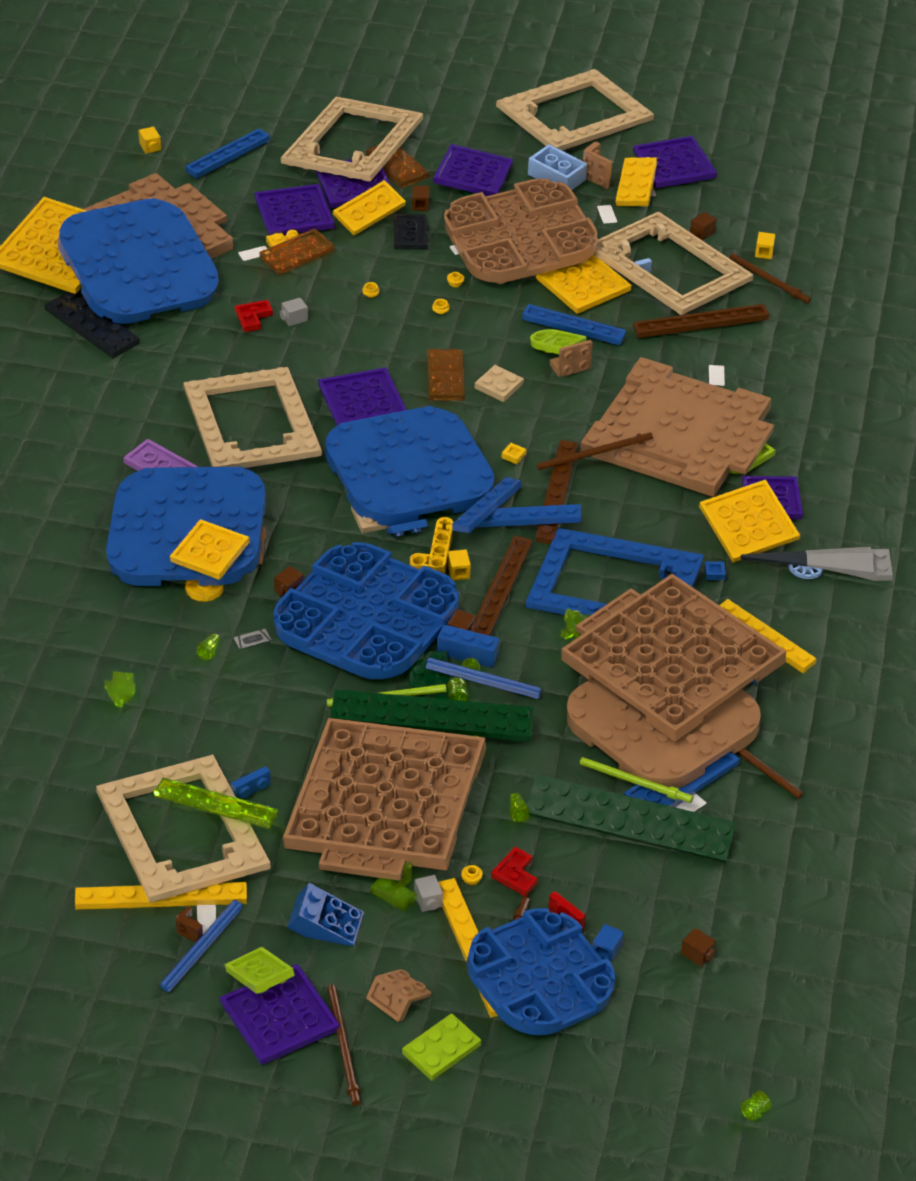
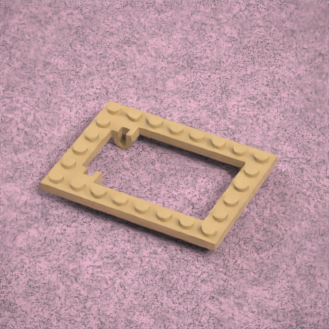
[496,69,654,151]
[281,97,423,181]
[593,212,753,315]
[183,367,322,468]
[96,755,271,903]

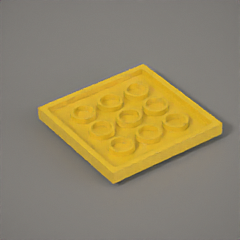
[536,255,632,314]
[699,479,800,563]

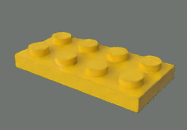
[616,157,658,206]
[333,180,406,236]

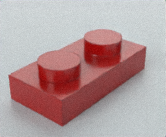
[548,891,586,930]

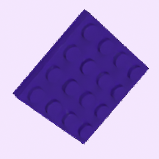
[633,136,717,188]
[433,144,513,196]
[315,160,391,208]
[254,184,334,236]
[318,367,406,426]
[220,964,340,1065]

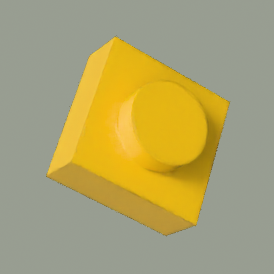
[501,443,526,464]

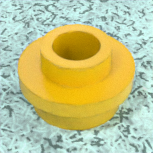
[447,272,464,287]
[362,282,379,298]
[432,299,449,314]
[461,865,483,885]

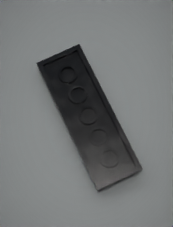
[45,292,140,359]

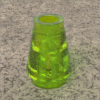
[197,634,220,660]
[510,793,530,822]

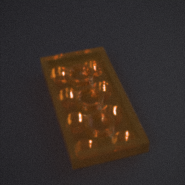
[366,145,429,188]
[259,228,334,274]
[427,349,465,401]

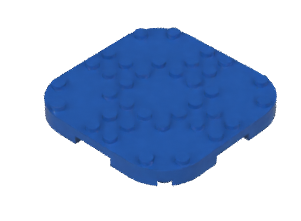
[58,198,219,324]
[325,406,494,525]
[106,467,266,586]
[274,542,459,680]

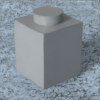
[280,298,308,326]
[414,875,443,912]

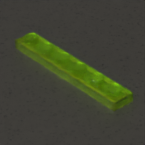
[154,777,278,829]

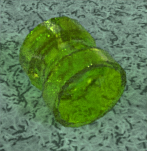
[447,678,468,701]
[740,1090,772,1121]

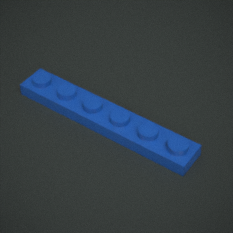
[185,128,270,179]
[522,304,626,345]
[452,477,521,533]
[477,504,581,527]

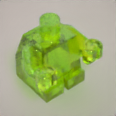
[560,609,589,639]
[104,671,136,707]

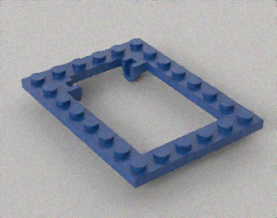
[526,528,704,619]

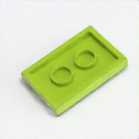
[225,947,295,994]
[402,1013,481,1081]

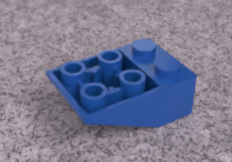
[287,883,364,946]

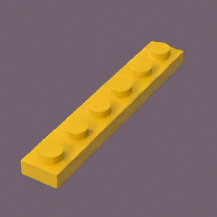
[719,599,817,673]

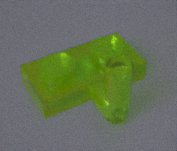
[370,862,417,912]

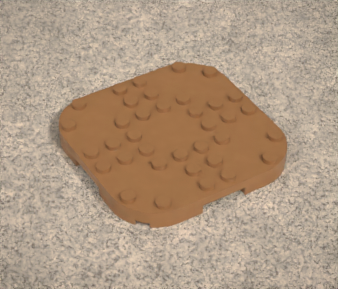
[444,179,598,284]
[567,678,761,788]

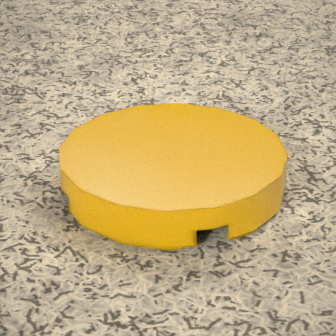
[185,580,224,602]

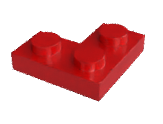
[235,300,273,332]
[491,846,538,897]

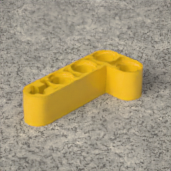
[410,517,453,574]

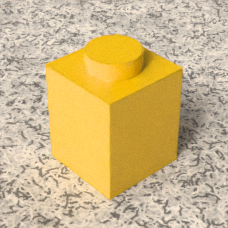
[139,127,161,154]
[755,232,775,259]
[447,550,471,580]

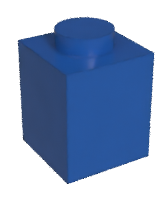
[593,924,624,963]

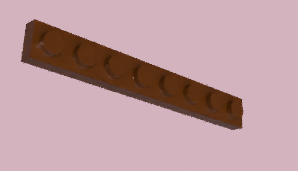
[633,304,769,338]
[535,440,578,544]
[470,535,532,636]

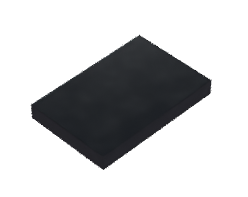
[393,214,428,250]

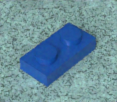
[386,519,427,537]
[231,766,270,801]

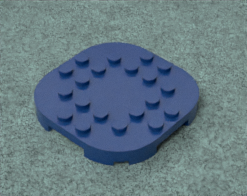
[467,908,615,1035]

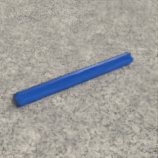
[426,658,541,699]
[161,900,242,992]

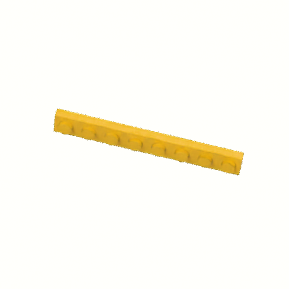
[438,878,498,1018]
[75,882,247,910]

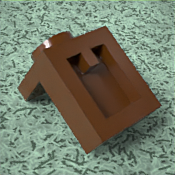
[175,906,203,943]

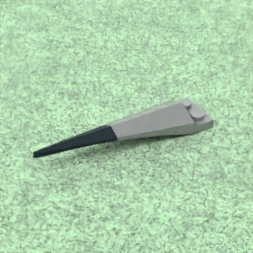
[740,547,893,581]

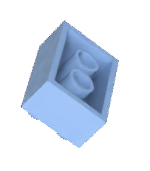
[528,144,587,190]

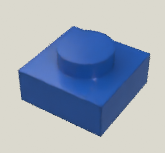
[704,561,726,580]

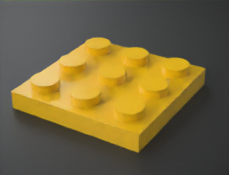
[170,519,250,580]

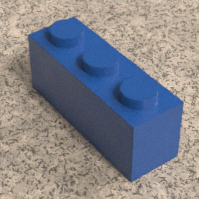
[437,624,500,668]

